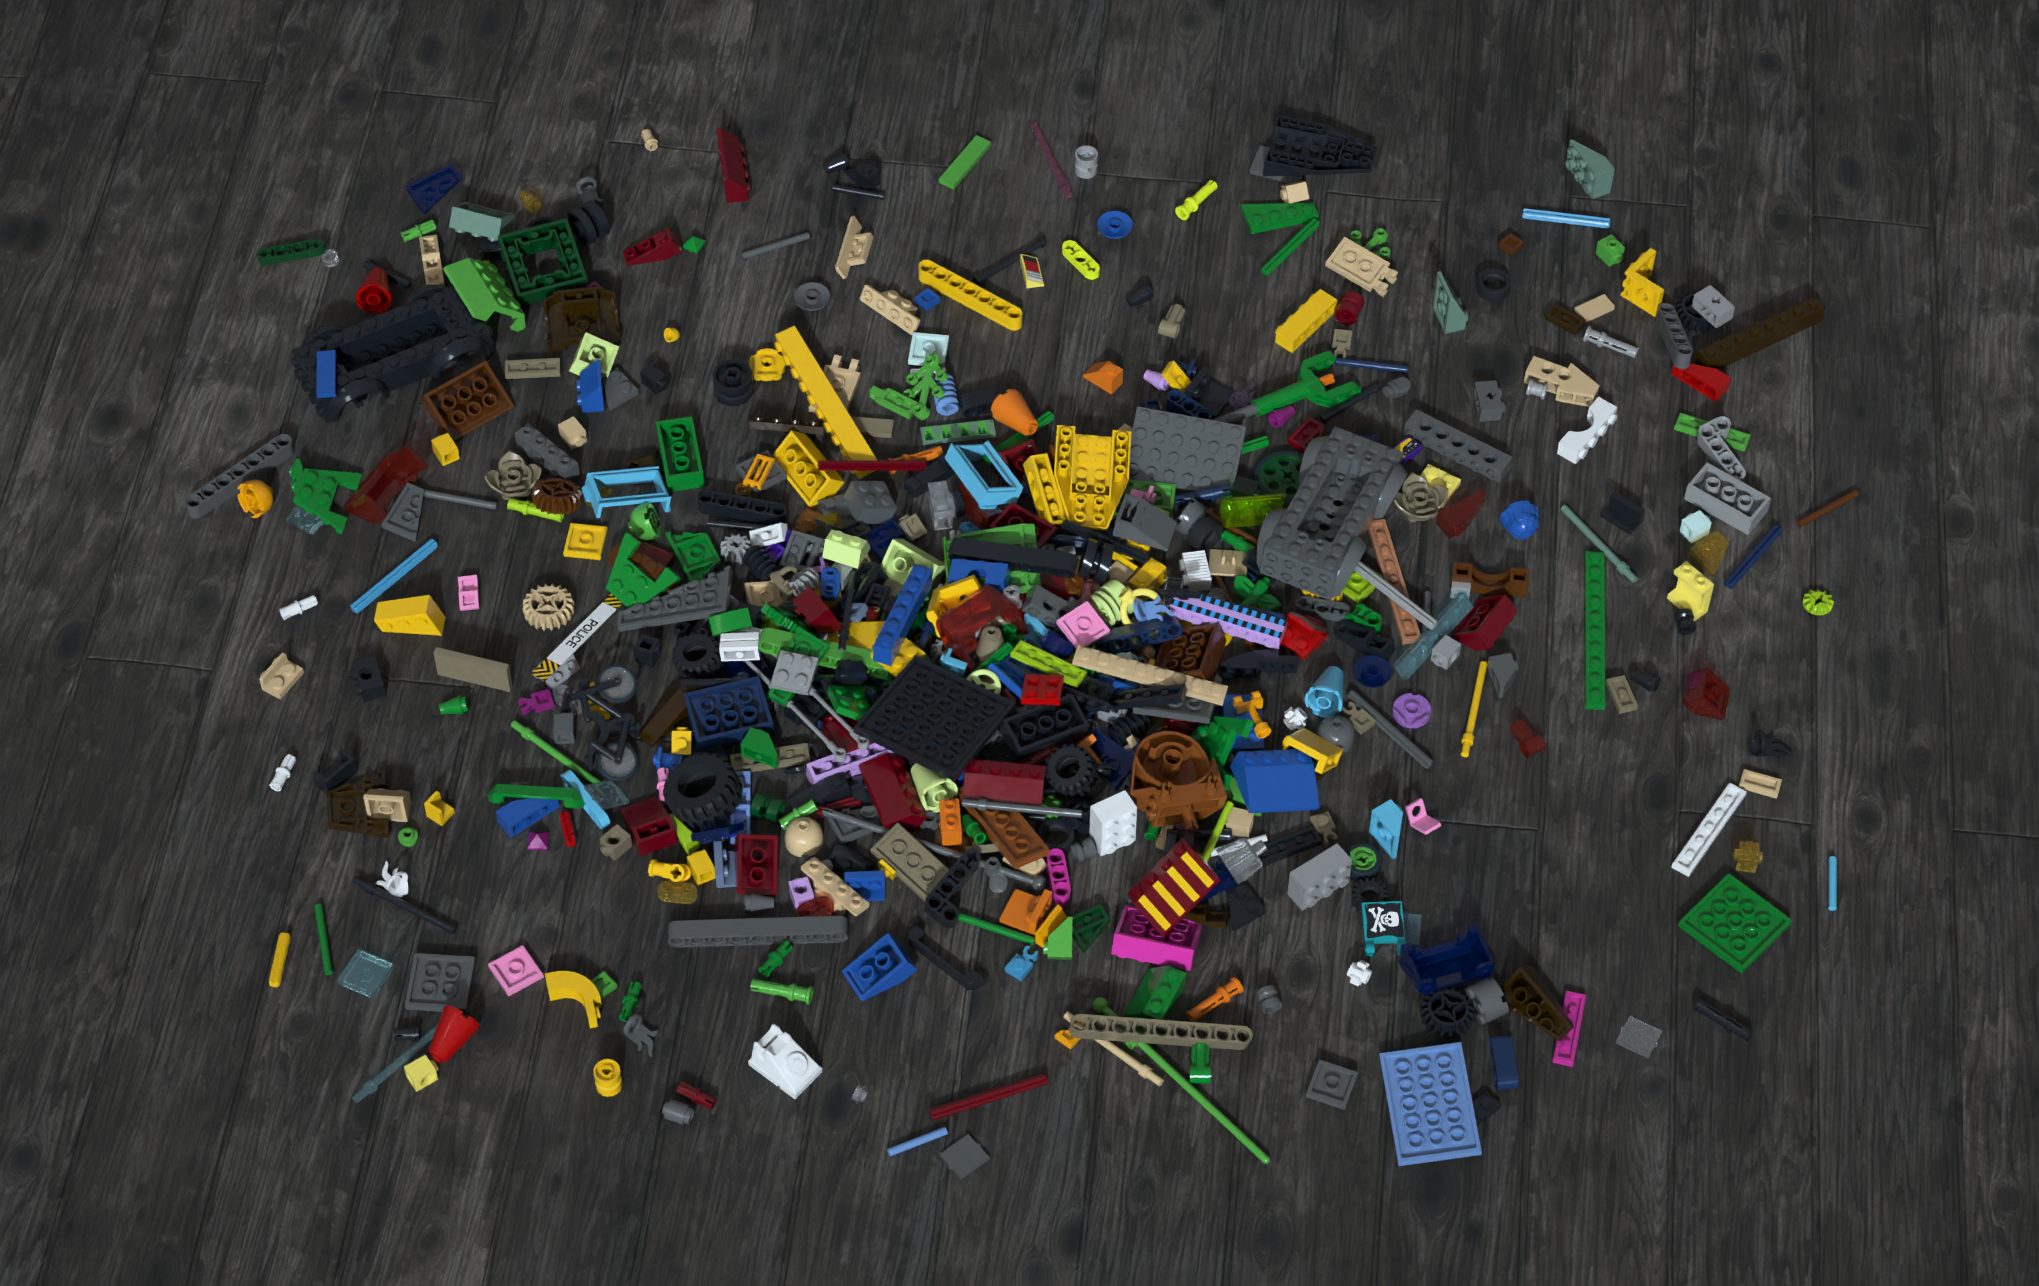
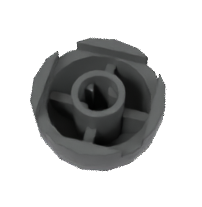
[1175,497,1206,535]
[1316,715,1355,754]

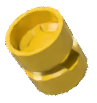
[593,1059,622,1097]

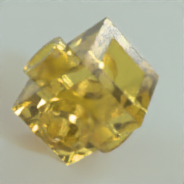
[1733,841,1763,873]

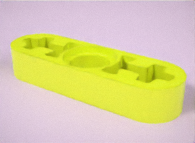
[1062,240,1100,280]

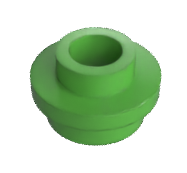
[398,827,418,847]

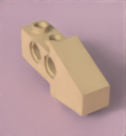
[1524,356,1600,407]

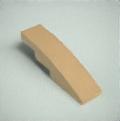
[419,235,445,287]

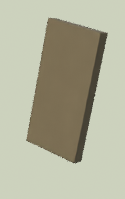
[433,647,513,692]
[870,822,956,902]

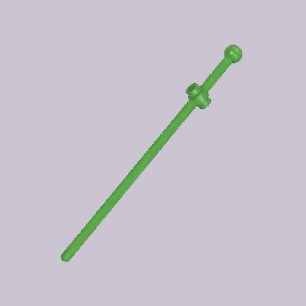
[1092,997,1270,1164]

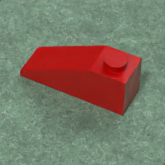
[1671,364,1731,402]

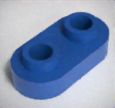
[820,567,840,602]

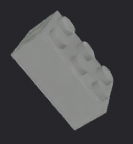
[1287,843,1352,911]

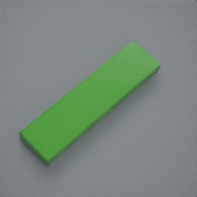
[939,135,991,190]
[1674,413,1751,452]

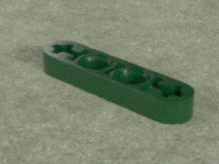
[256,238,327,265]

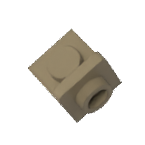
[896,513,927,543]

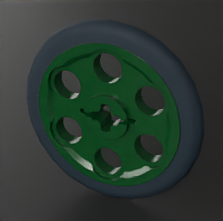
[1252,450,1304,506]

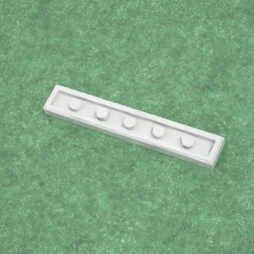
[1671,782,1747,877]

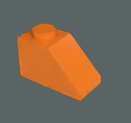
[1083,361,1123,395]

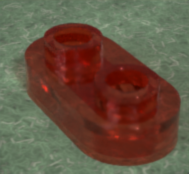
[796,896,834,917]

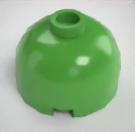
[628,502,662,540]

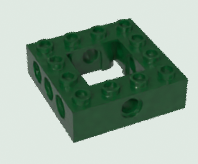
[498,218,588,306]

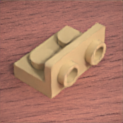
[259,652,304,700]

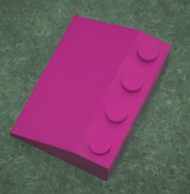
[1111,905,1203,971]

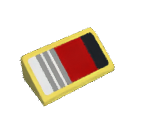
[1020,254,1044,288]

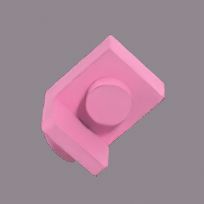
[1130,485,1157,504]

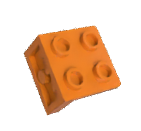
[1000,889,1052,935]

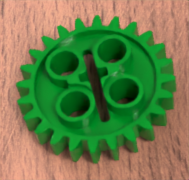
[761,602,818,637]

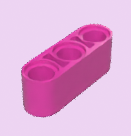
[1047,848,1071,908]

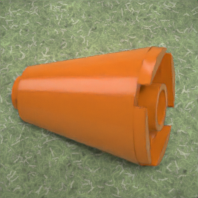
[991,389,1038,436]

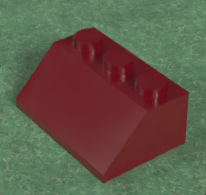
[1451,594,1517,651]

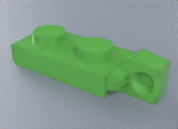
[869,385,919,419]

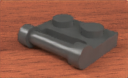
[780,530,825,572]

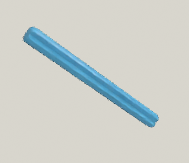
[350,539,438,614]

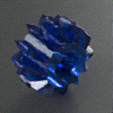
[1040,631,1074,660]

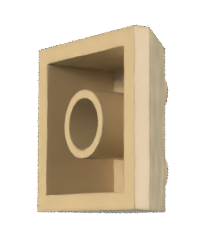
[363,789,411,822]

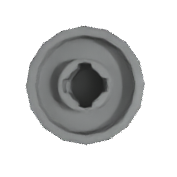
[1075,145,1098,179]

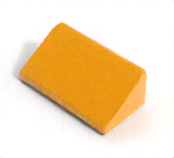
[1035,905,1067,948]

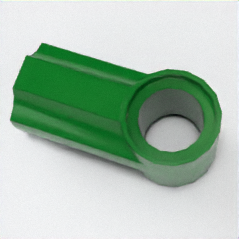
[1189,1043,1211,1084]

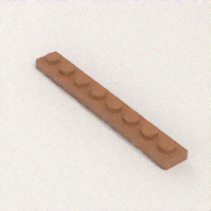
[1368,519,1422,645]

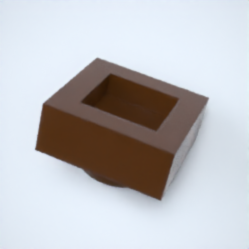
[1499,233,1524,256]

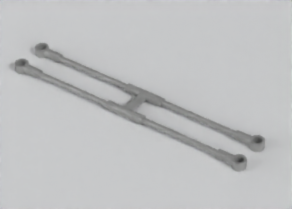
[718,635,869,762]

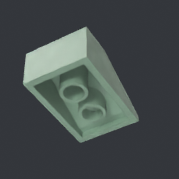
[1432,271,1468,334]

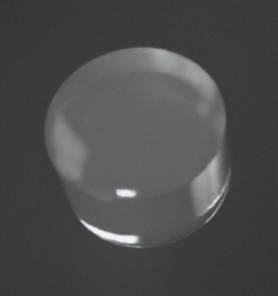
[321,249,339,267]
[989,872,1007,893]

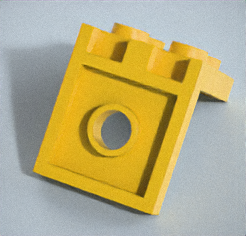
[1620,248,1664,317]
[926,575,991,643]

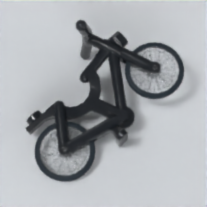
[561,664,640,781]

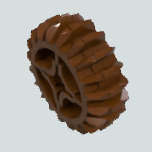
[532,477,583,515]

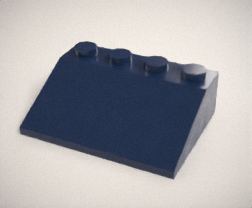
[683,676,774,752]

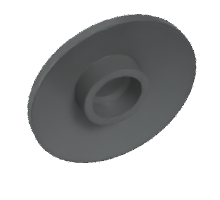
[794,282,830,311]

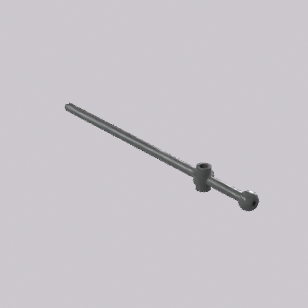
[822,807,1047,891]

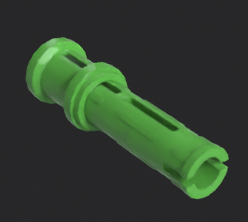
[751,978,814,1004]

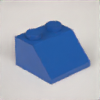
[576,360,604,413]

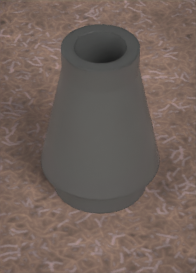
[744,892,774,913]

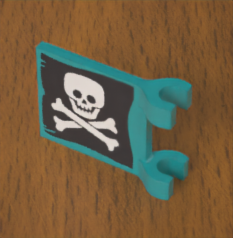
[1361,901,1407,957]

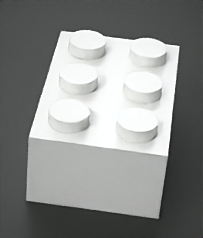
[1089,790,1137,856]

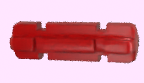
[560,811,577,848]

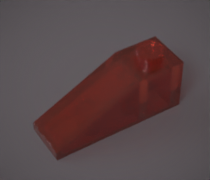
[957,481,1003,530]
[1436,490,1486,539]

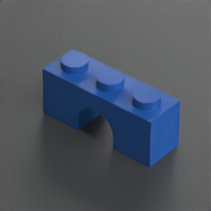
[948,558,1011,593]

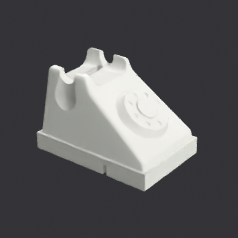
[748,1024,822,1099]

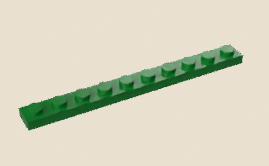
[1585,551,1605,710]

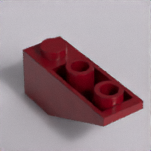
[623,227,682,266]

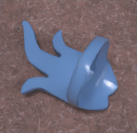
[1133,595,1175,622]

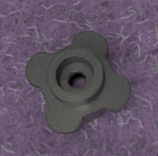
[919,810,940,830]

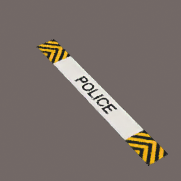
[531,594,623,681]

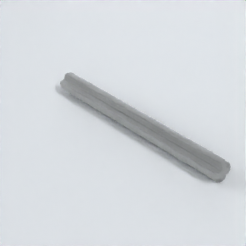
[1354,561,1438,630]

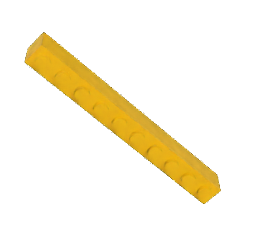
[774,326,877,479]

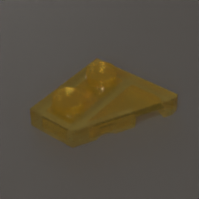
[1688,530,1729,578]

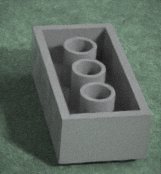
[1684,462,1771,535]

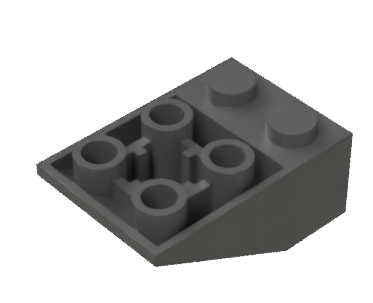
[1113,494,1177,551]

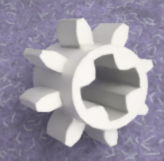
[1283,707,1307,730]
[1347,960,1372,986]

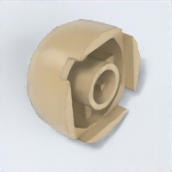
[784,817,824,857]

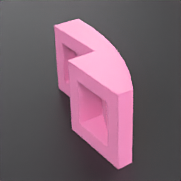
[458,575,479,611]

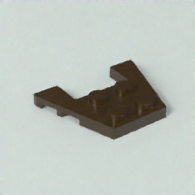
[326,769,390,838]

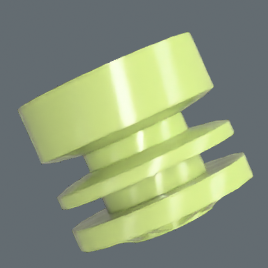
[1085,580,1134,629]

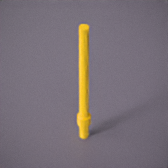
[1461,661,1487,757]

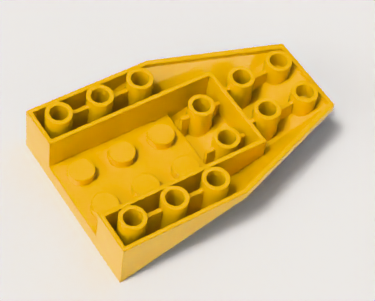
[1054,425,1131,530]

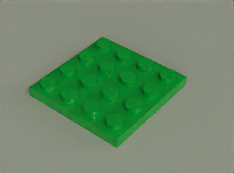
[1678,873,1792,974]

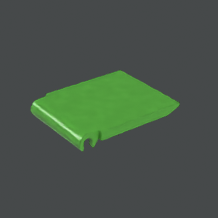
[943,523,1042,601]

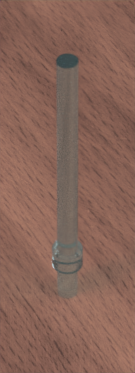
[352,1024,438,1103]

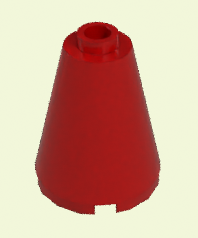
[356,267,392,314]
[428,1005,480,1065]

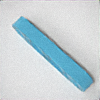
[561,770,611,829]

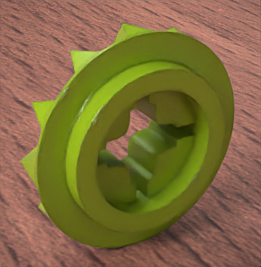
[1803,589,1834,615]

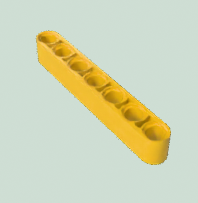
[918,260,1022,331]

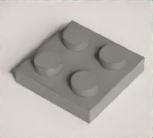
[770,650,819,696]

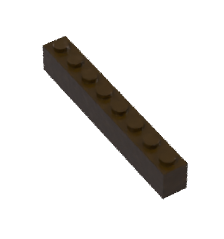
[1695,295,1826,370]

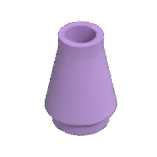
[1143,370,1170,391]

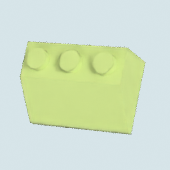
[880,539,945,589]

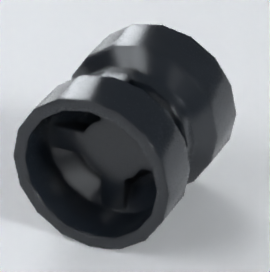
[1674,608,1696,635]

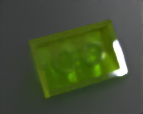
[1219,493,1285,528]

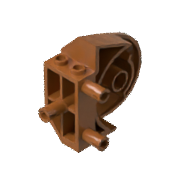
[1128,731,1227,831]

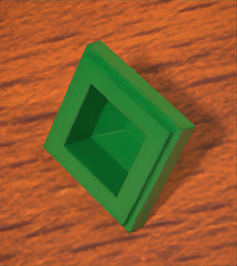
[682,235,706,254]

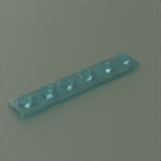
[1393,592,1473,680]

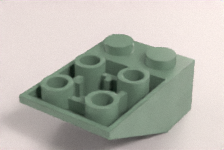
[1565,140,1615,199]

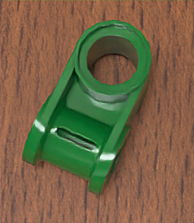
[1345,603,1382,635]

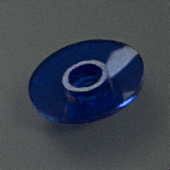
[1353,655,1392,688]

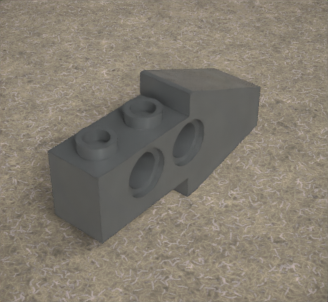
[1022,585,1082,637]

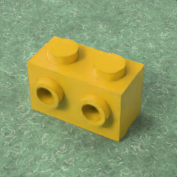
[1128,557,1167,601]

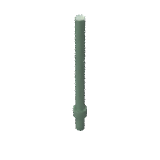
[1561,505,1638,583]

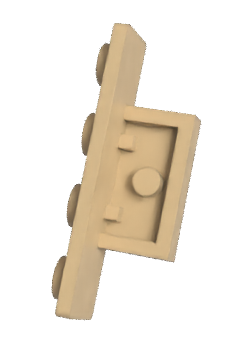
[835,216,873,279]
[860,284,920,335]
[801,857,869,916]

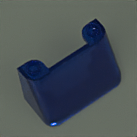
[1399,924,1495,994]

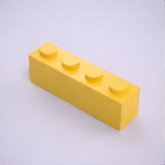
[1275,289,1337,353]

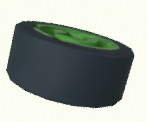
[1346,843,1381,882]

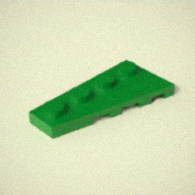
[1241,203,1319,234]
[768,627,830,707]

